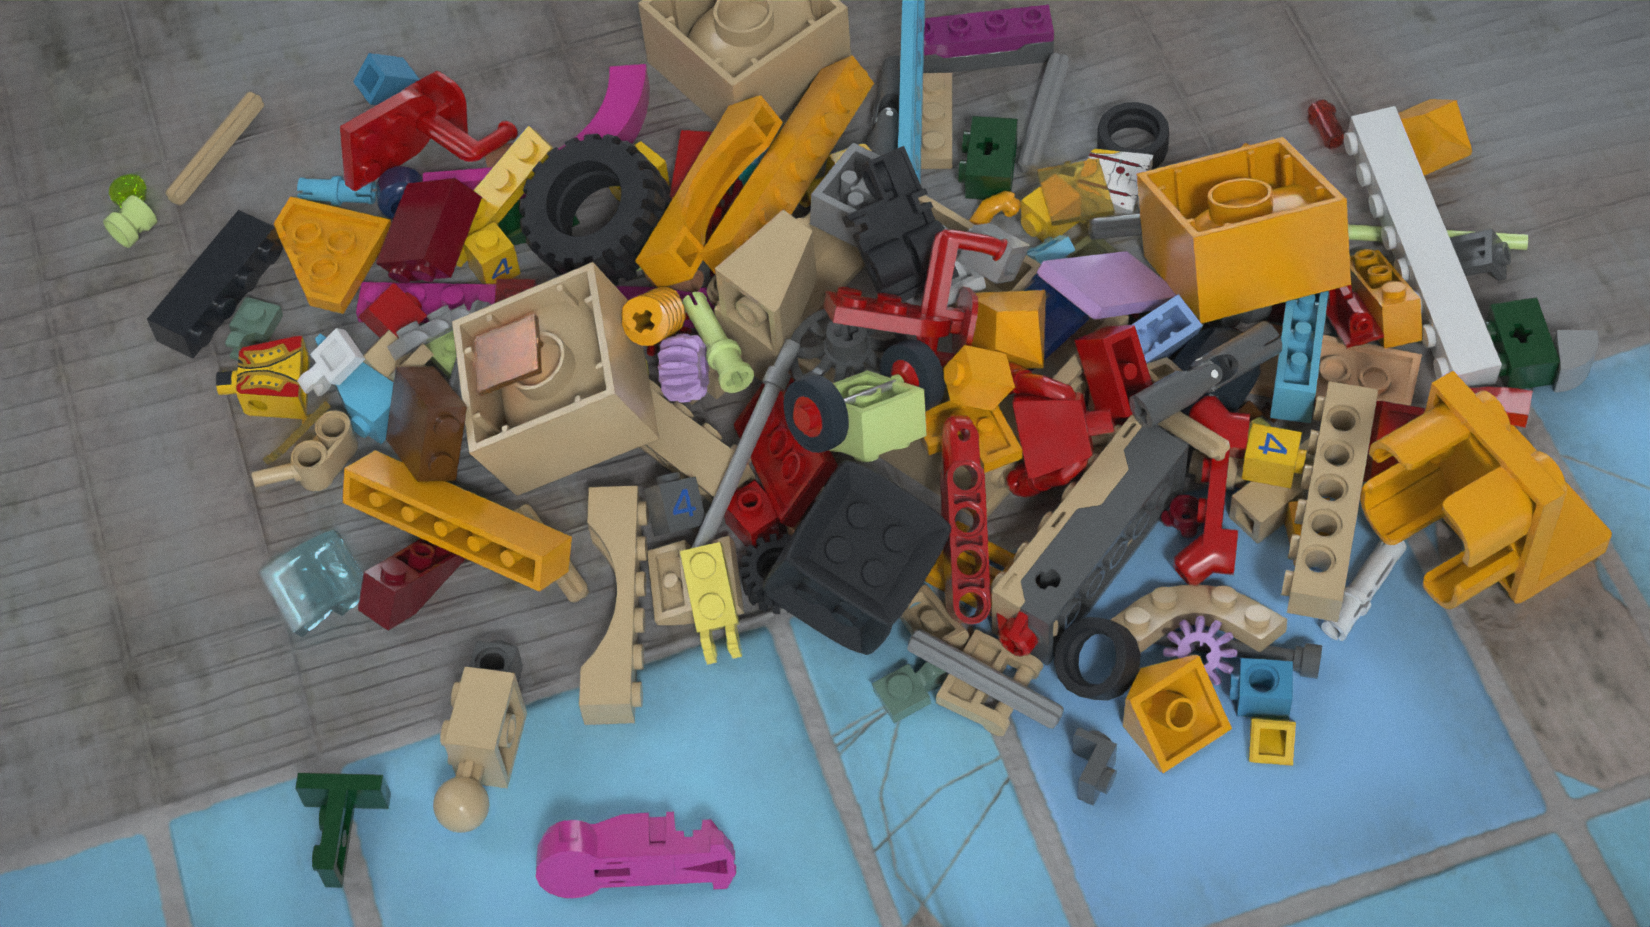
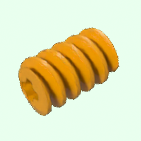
[622,287,686,346]

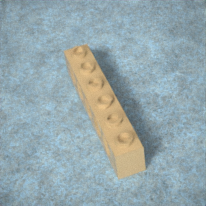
[1281,381,1378,622]

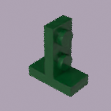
[295,773,391,888]

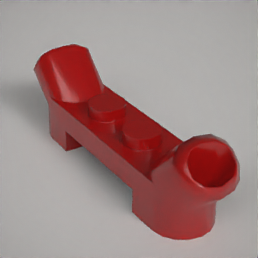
[1173,396,1250,586]

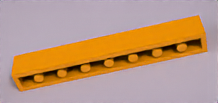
[699,55,874,275]

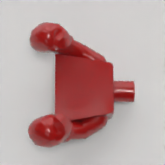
[1006,361,1115,498]

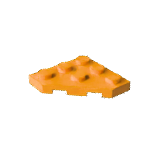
[273,196,391,314]

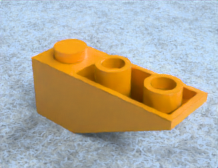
[1350,249,1423,349]

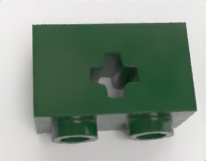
[958,116,1018,200]
[1484,297,1560,389]

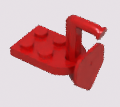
[340,71,518,192]
[823,229,1008,369]

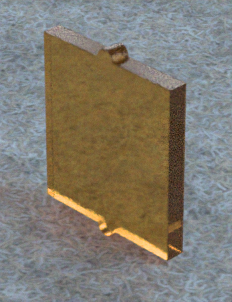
[472,314,544,396]

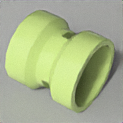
[103,195,157,248]

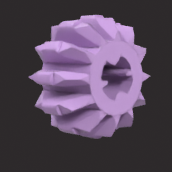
[657,334,710,403]
[1163,616,1238,686]

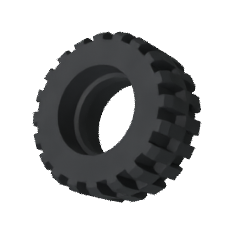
[519,134,672,286]

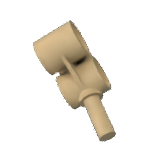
[252,410,358,491]

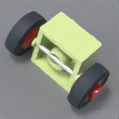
[783,339,945,462]

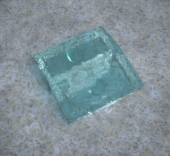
[259,529,364,637]

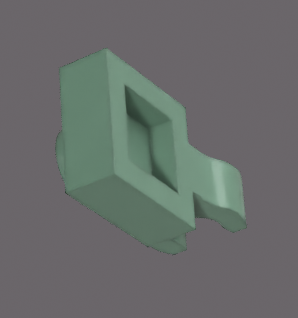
[225,297,283,361]
[872,662,948,723]

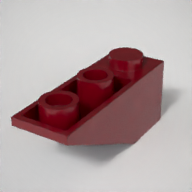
[358,539,465,631]

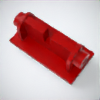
[1326,285,1385,349]

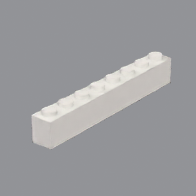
[1344,106,1502,388]

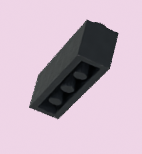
[147,210,283,359]

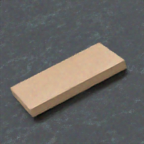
[1250,323,1422,407]

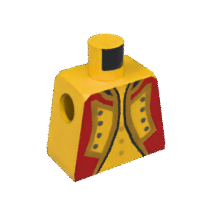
[216,336,310,419]

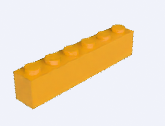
[342,450,572,592]

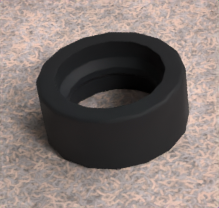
[1097,102,1169,170]
[1054,617,1141,701]

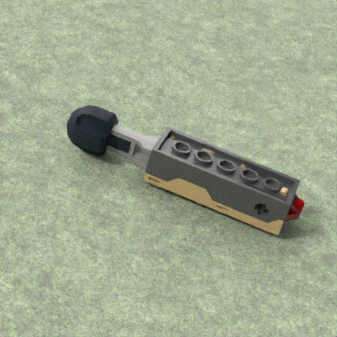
[990,326,1261,666]

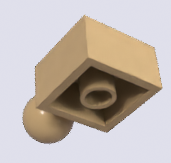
[433,667,527,833]

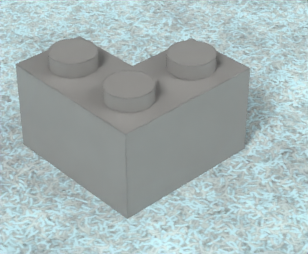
[810,142,880,247]

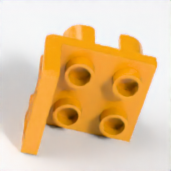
[1360,371,1612,609]

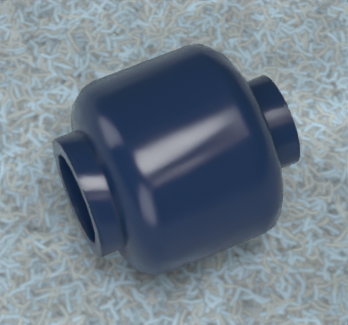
[377,166,423,220]

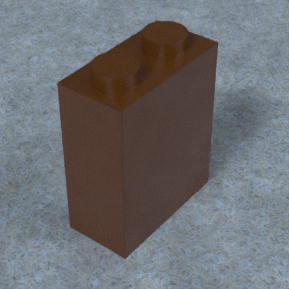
[386,367,467,482]

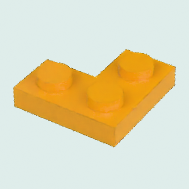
[920,401,1022,473]

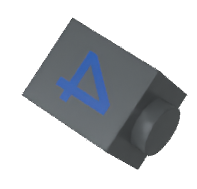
[644,472,705,537]

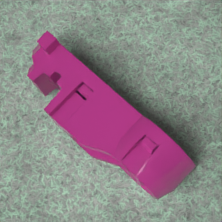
[535,811,736,898]

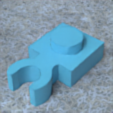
[1026,235,1075,264]

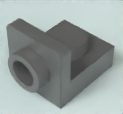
[1449,229,1511,281]

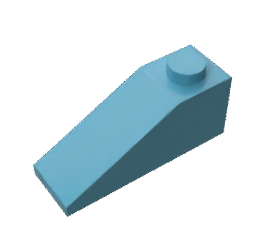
[315,334,394,444]

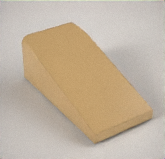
[900,584,970,651]

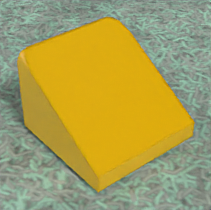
[1249,717,1296,766]

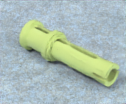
[682,292,754,393]

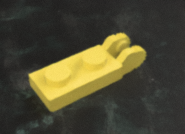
[680,542,742,665]

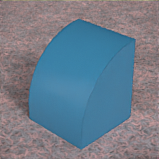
[353,53,420,105]

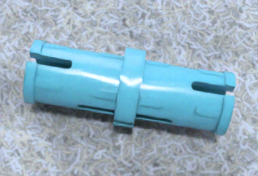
[297,176,377,206]

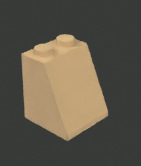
[715,210,817,358]

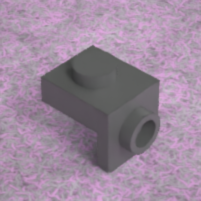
[1073,728,1117,806]

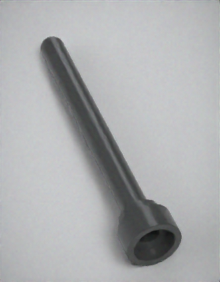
[1154,630,1323,679]

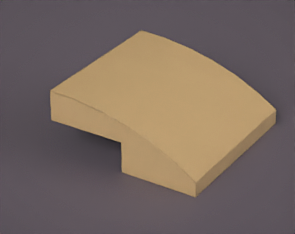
[647,536,744,625]

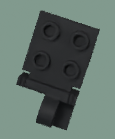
[842,146,959,302]

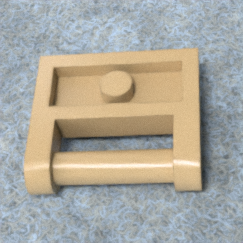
[936,629,1044,736]

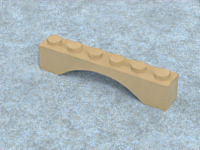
[579,486,649,725]

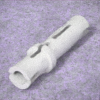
[1321,539,1407,641]

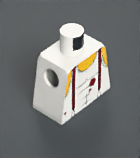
[1059,149,1153,219]

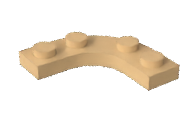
[1111,585,1287,653]

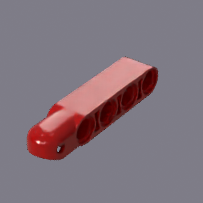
[940,415,991,624]

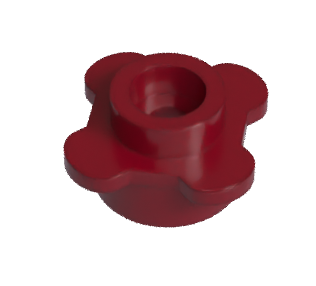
[1161,494,1201,538]

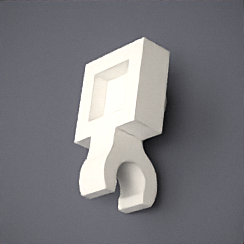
[297,328,365,396]

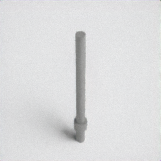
[692,339,801,548]

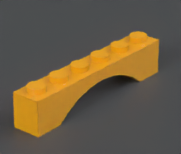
[635,95,783,287]

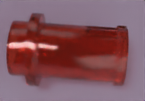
[1307,100,1346,149]

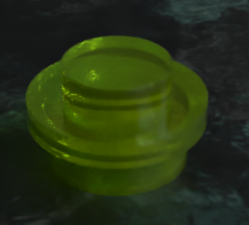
[109,174,147,208]

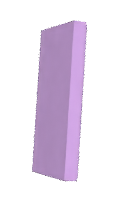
[1037,251,1176,320]

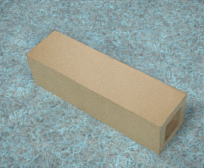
[1229,428,1346,544]

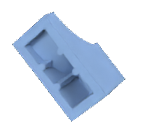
[1132,294,1203,364]

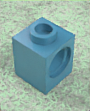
[1229,658,1293,719]

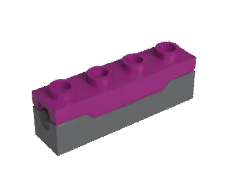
[923,4,1054,73]

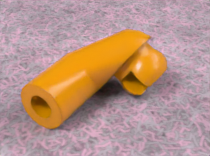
[969,191,1021,225]

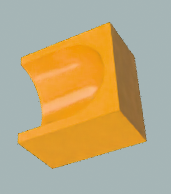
[1136,137,1351,323]

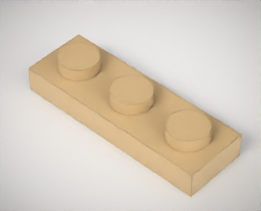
[921,73,952,169]

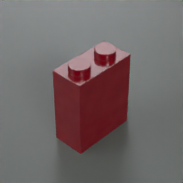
[376,178,482,284]

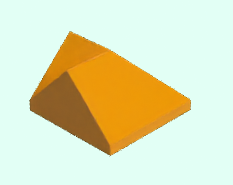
[1398,99,1472,176]
[972,290,1046,369]
[1123,655,1232,773]

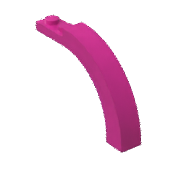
[423,64,650,200]

